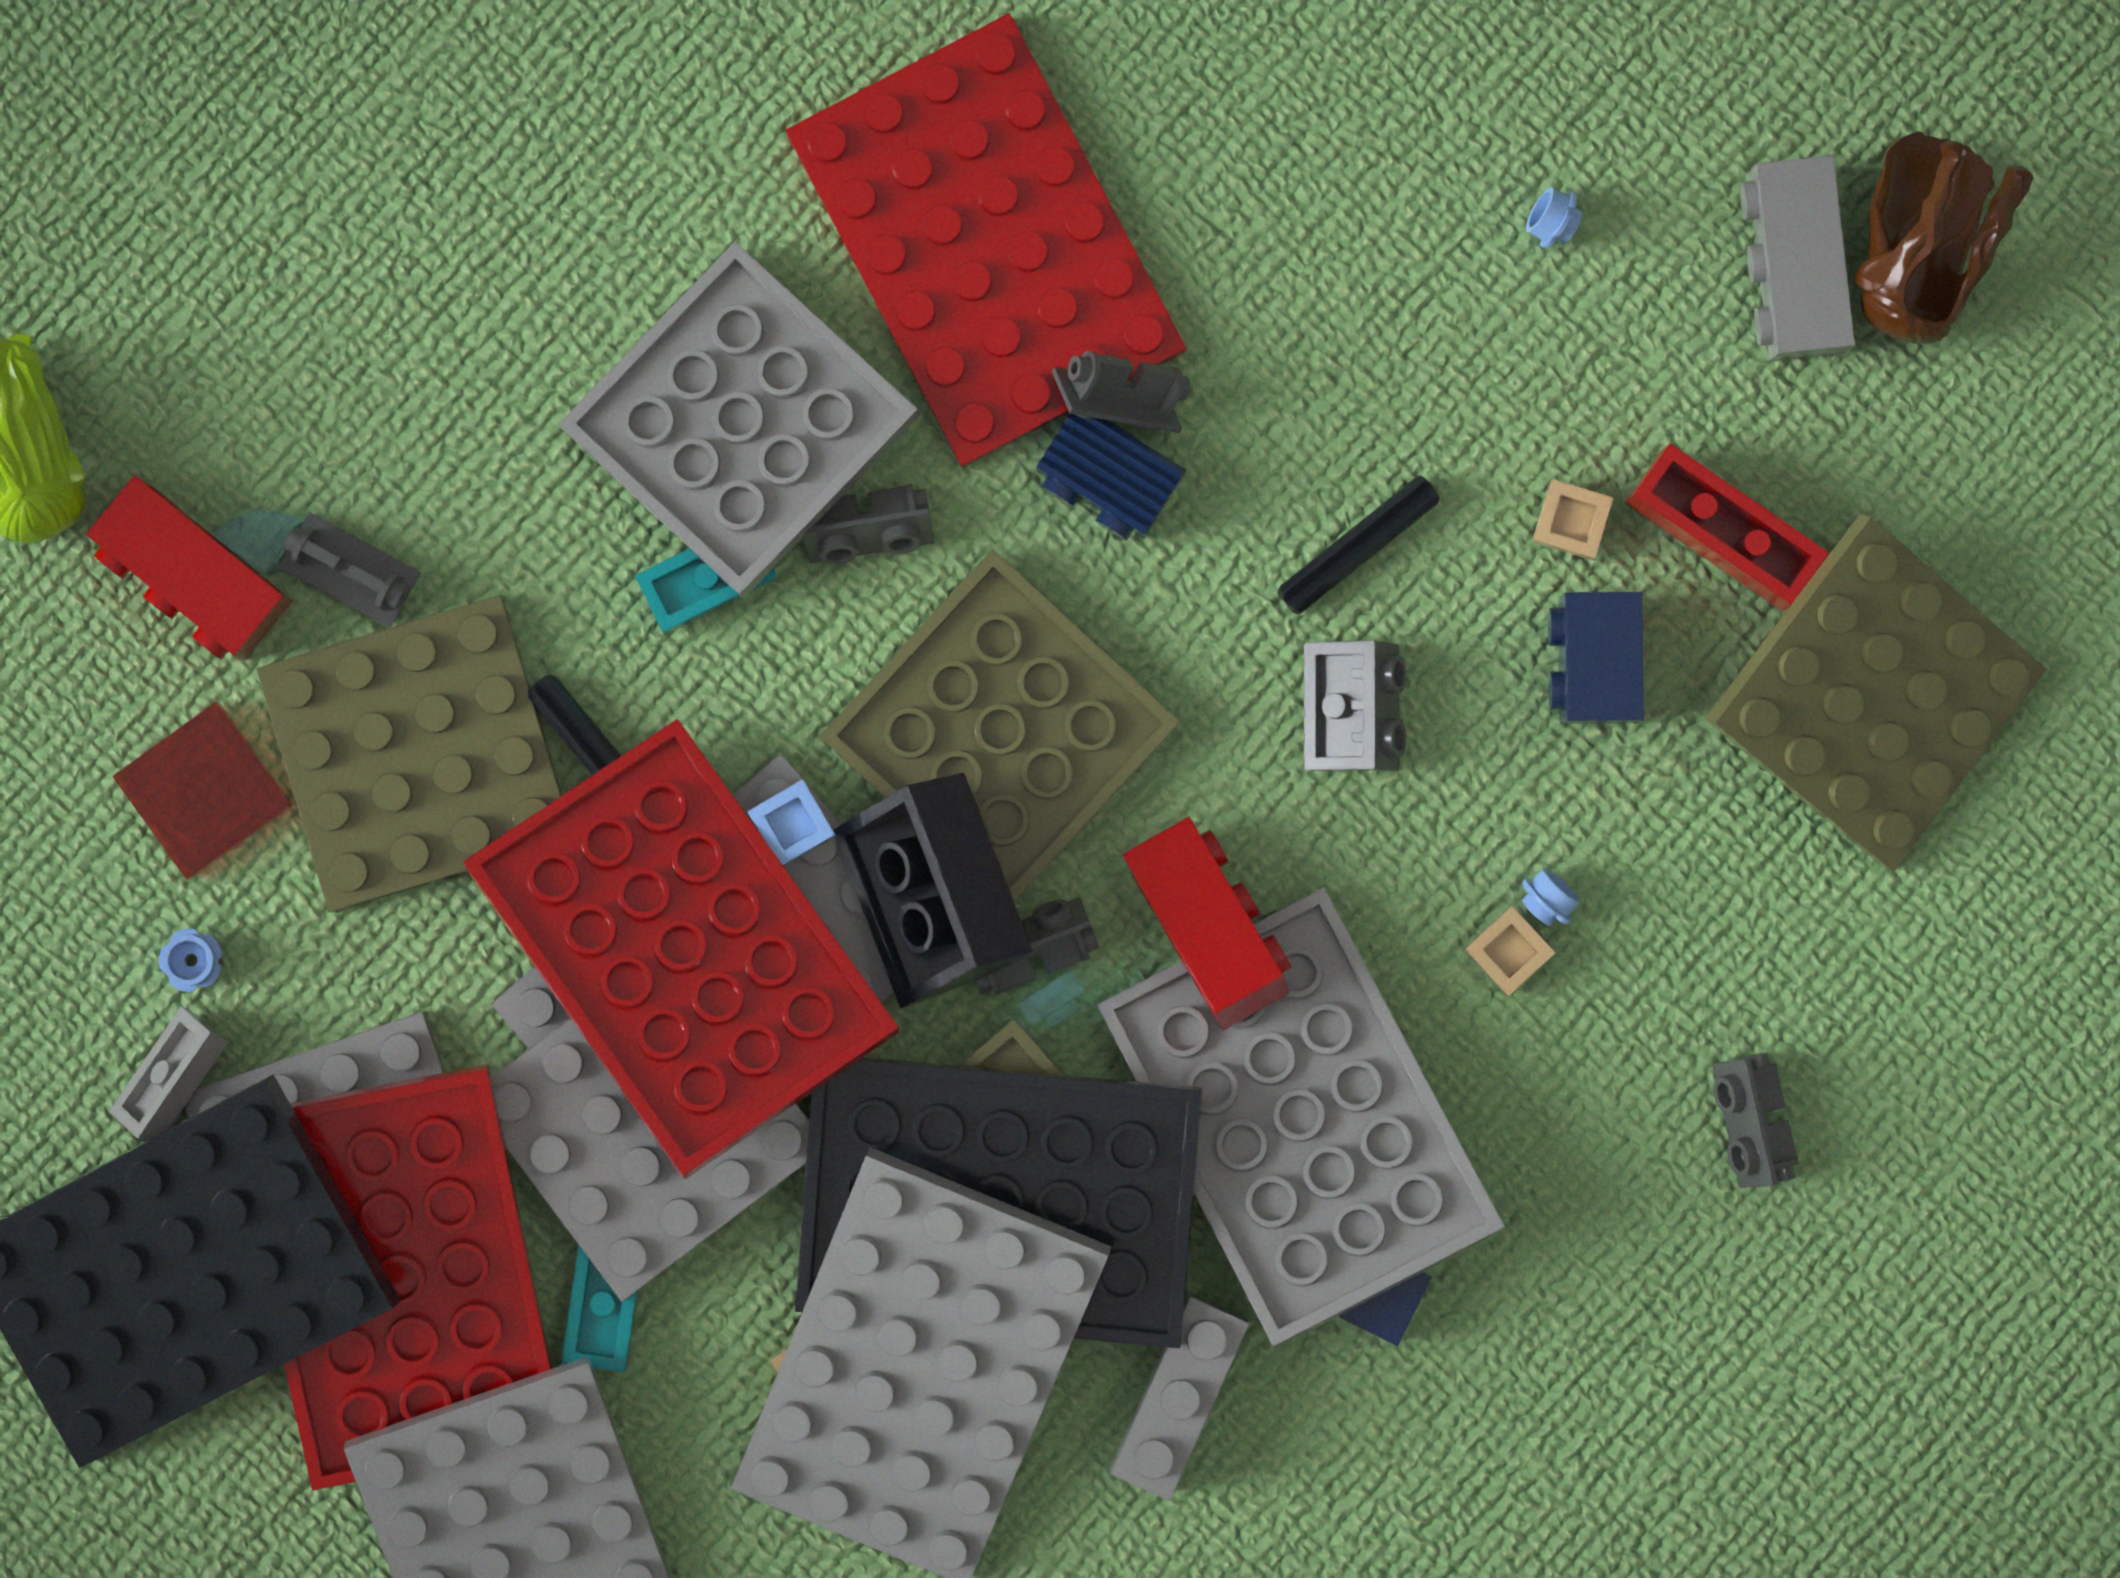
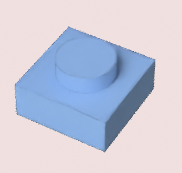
[747,779,836,866]

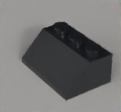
[834,773,1033,1009]

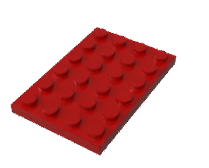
[785,13,1187,469]
[463,719,899,1180]
[284,1064,553,1491]

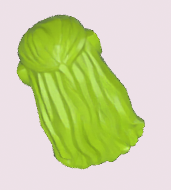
[0,333,86,544]

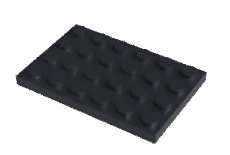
[795,1057,1203,1348]
[0,1074,401,1468]

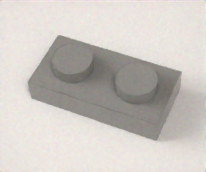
[109,1006,228,1142]

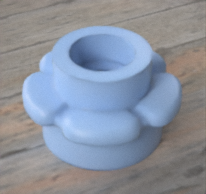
[1526,187,1582,249]
[1522,867,1581,926]
[159,929,222,992]

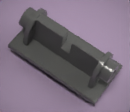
[1052,351,1191,433]
[803,484,935,564]
[278,512,421,628]
[975,897,1100,996]
[1712,1052,1799,1188]

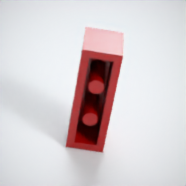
[1625,443,1829,611]
[86,475,293,660]
[1122,817,1292,1031]

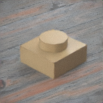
[1532,479,1613,561]
[1463,906,1555,996]

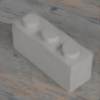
[1740,155,1855,361]
[1110,1291,1249,1501]

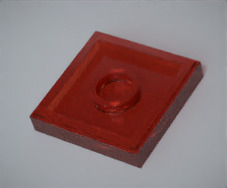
[112,702,294,880]

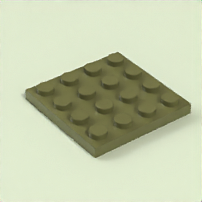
[1705,514,2047,872]
[819,549,1180,902]
[256,595,562,913]

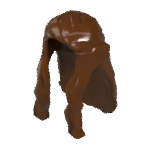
[1854,131,2034,345]

